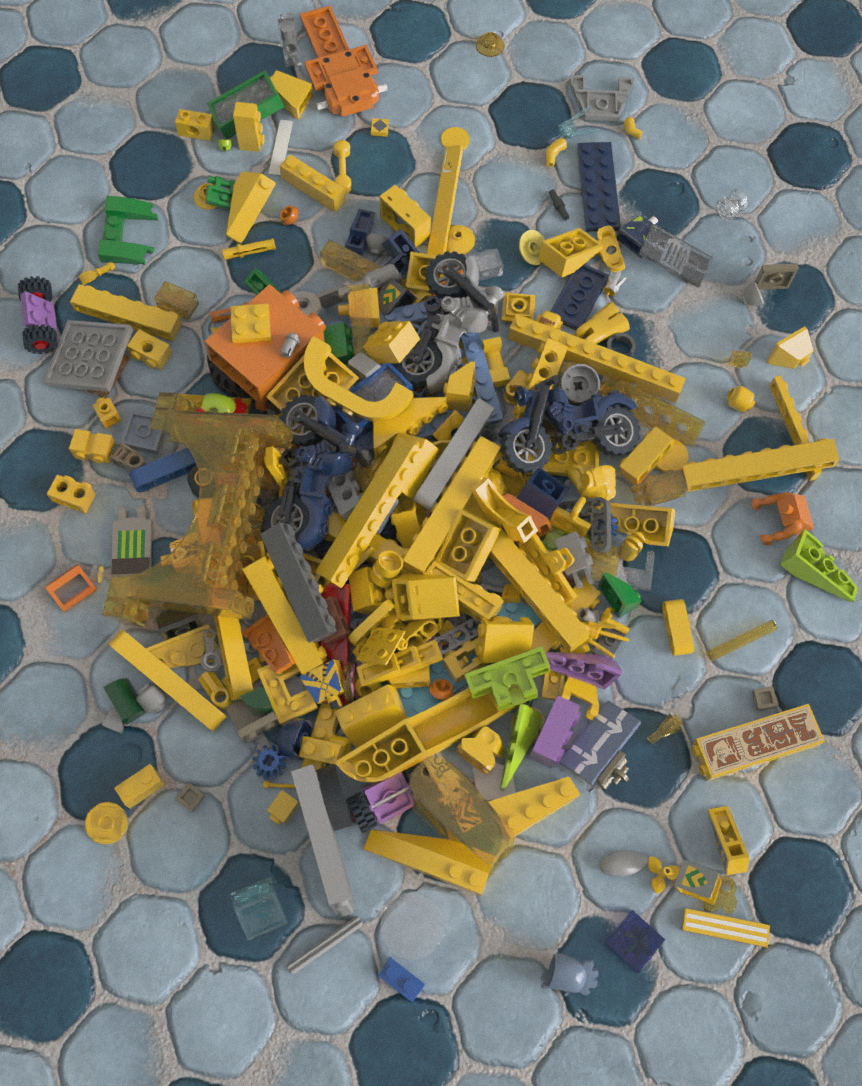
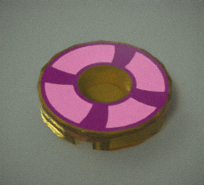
[343,662,359,702]

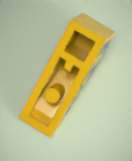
[708,806,750,875]

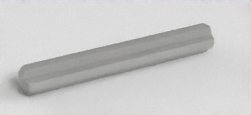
[287,916,363,974]

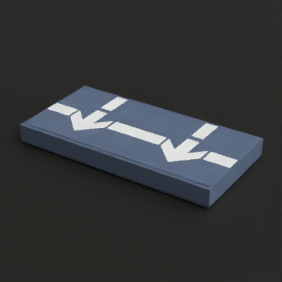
[559,701,641,786]

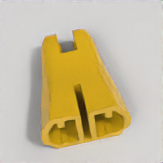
[574,302,630,344]

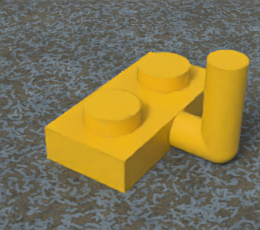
[550,497,591,538]

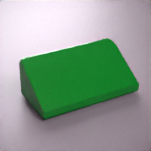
[244,268,282,295]

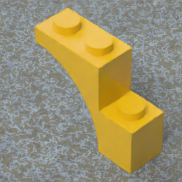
[471,477,538,543]

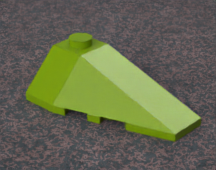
[780,529,858,603]
[499,704,543,791]

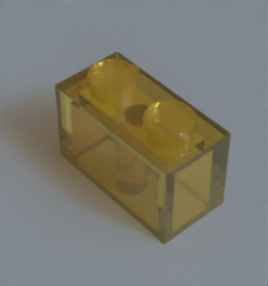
[154,281,199,320]

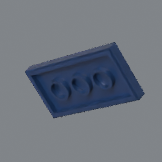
[550,264,609,331]

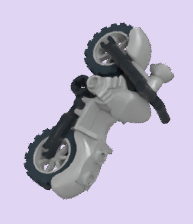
[394,251,505,394]

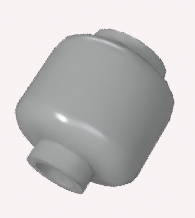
[136,683,167,713]

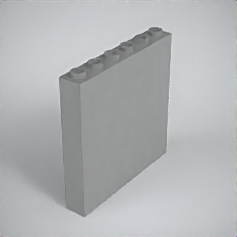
[291,764,357,917]

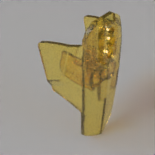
[409,756,515,864]

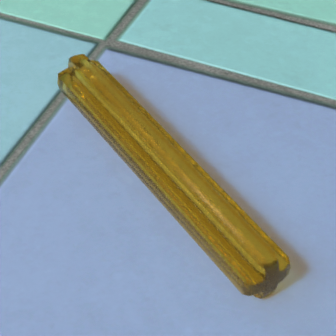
[707,620,778,661]

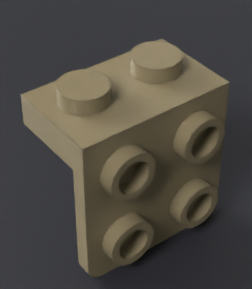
[226,699,280,743]

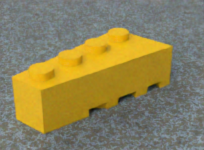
[486,777,580,841]

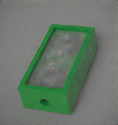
[207,70,285,139]

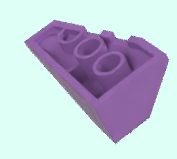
[545,652,622,689]

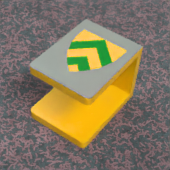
[674,860,722,905]

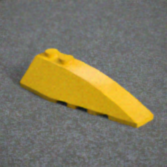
[363,829,495,896]

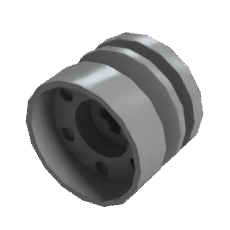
[557,364,600,406]

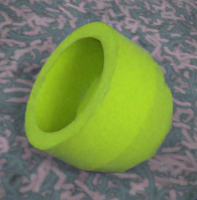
[218,139,232,151]

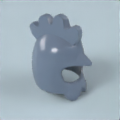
[541,954,599,996]

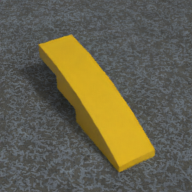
[356,640,443,686]

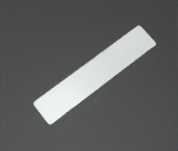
[268,120,293,175]

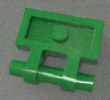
[205,175,236,210]

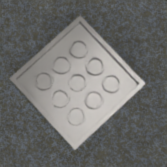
[44,320,133,392]

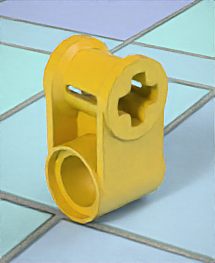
[504,369,528,405]

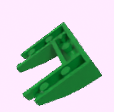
[98,196,158,264]

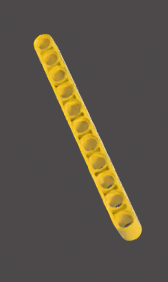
[192,498,253,700]

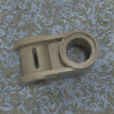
[109,442,146,472]

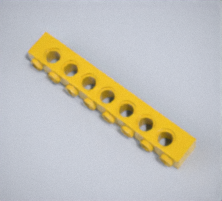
[494,338,568,478]

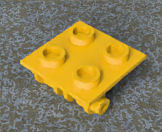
[356,627,408,665]

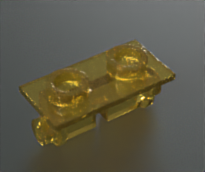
[353,466,375,494]

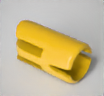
[619,532,645,561]

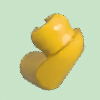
[623,117,643,139]

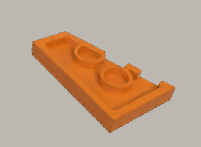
[241,614,295,674]

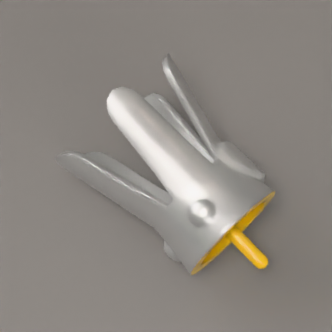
[603,270,627,296]

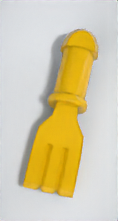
[79,262,115,285]

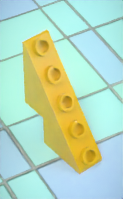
[373,397,449,457]

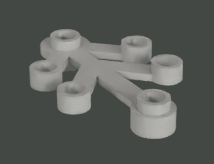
[201,611,259,672]

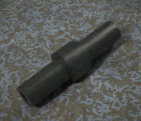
[548,189,570,220]

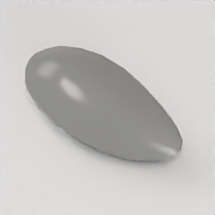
[600,851,648,876]

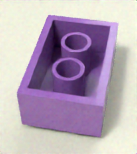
[529,695,581,769]

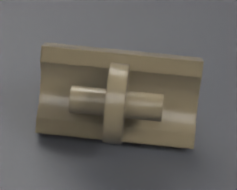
[597,751,629,790]

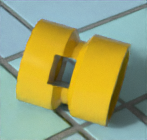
[370,550,403,587]

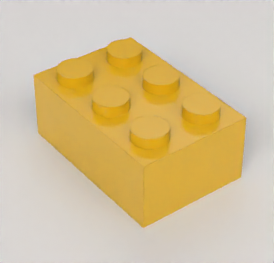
[389,432,439,501]
[435,509,501,582]

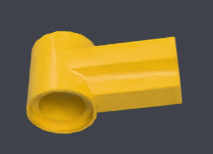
[198,671,233,710]

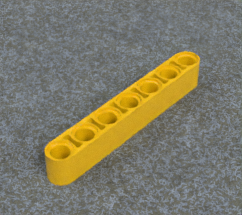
[108,629,227,732]

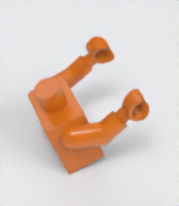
[751,492,814,546]

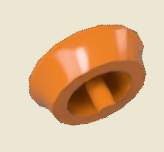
[280,205,299,225]
[429,679,454,700]

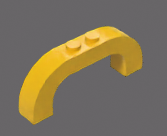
[304,336,414,422]

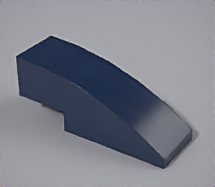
[344,209,375,260]

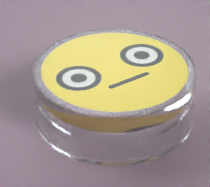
[90,564,104,584]

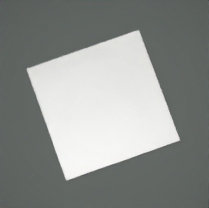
[473,763,515,801]

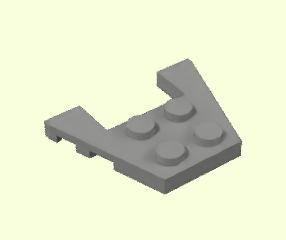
[569,75,634,121]

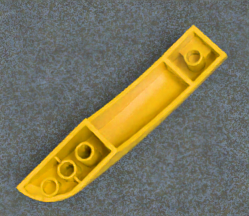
[335,688,525,782]

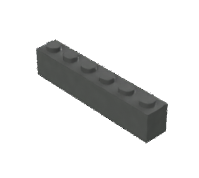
[260,523,337,643]

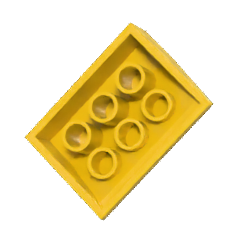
[266,353,359,432]

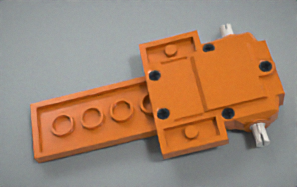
[300,5,388,117]

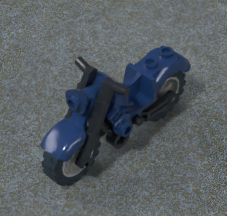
[498,375,641,474]
[263,395,368,551]

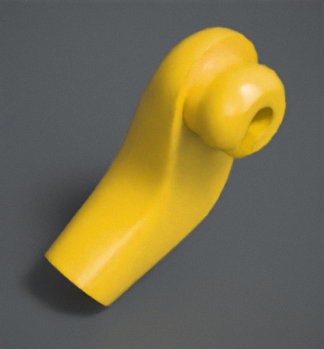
[546,138,567,167]

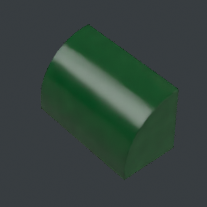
[103,678,146,725]
[240,686,275,717]

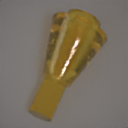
[647,713,683,744]

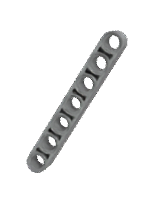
[414,398,495,511]

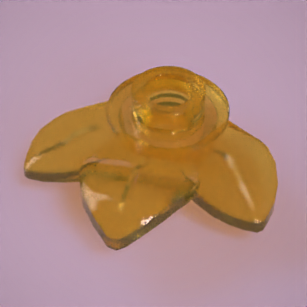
[703,876,737,915]

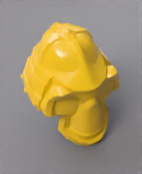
[565,464,616,504]

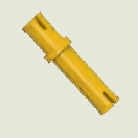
[222,238,276,260]

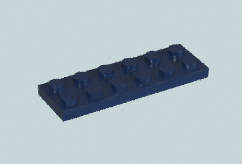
[577,142,621,232]

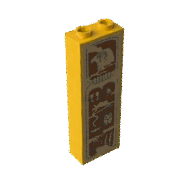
[692,704,825,781]

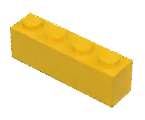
[279,154,345,212]

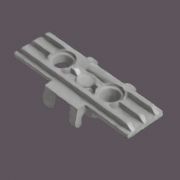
[316,264,402,309]

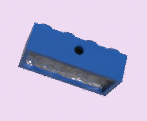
[333,363,413,441]

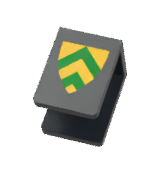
[378,278,417,315]

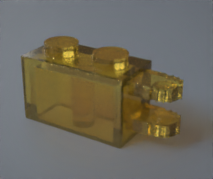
[630,469,688,506]

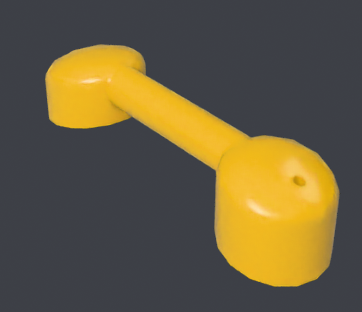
[333,140,352,195]

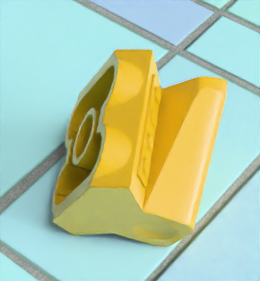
[456,726,506,775]

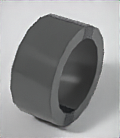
[606,333,636,358]

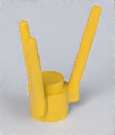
[584,621,629,658]

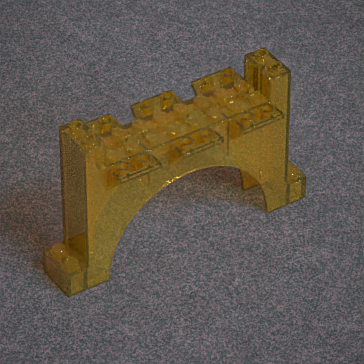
[102,392,293,627]

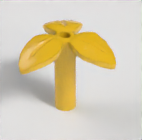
[598,607,630,638]
[647,856,680,894]

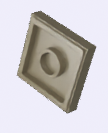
[754,263,799,290]

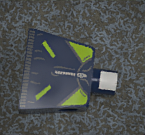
[617,215,659,258]

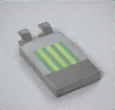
[111,506,153,578]

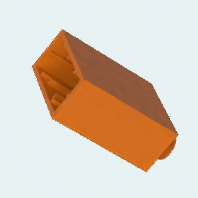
[204,284,326,406]

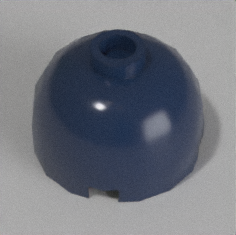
[276,718,313,760]

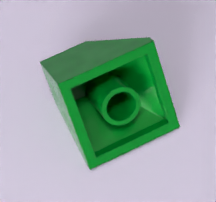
[598,572,641,618]

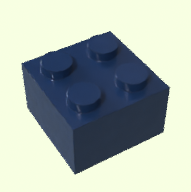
[516,469,569,519]

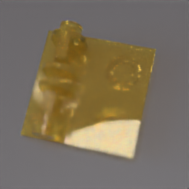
[581,539,621,580]

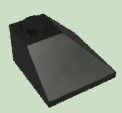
[156,610,203,641]

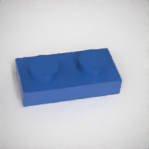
[378,957,425,1003]

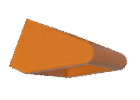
[45,563,97,612]

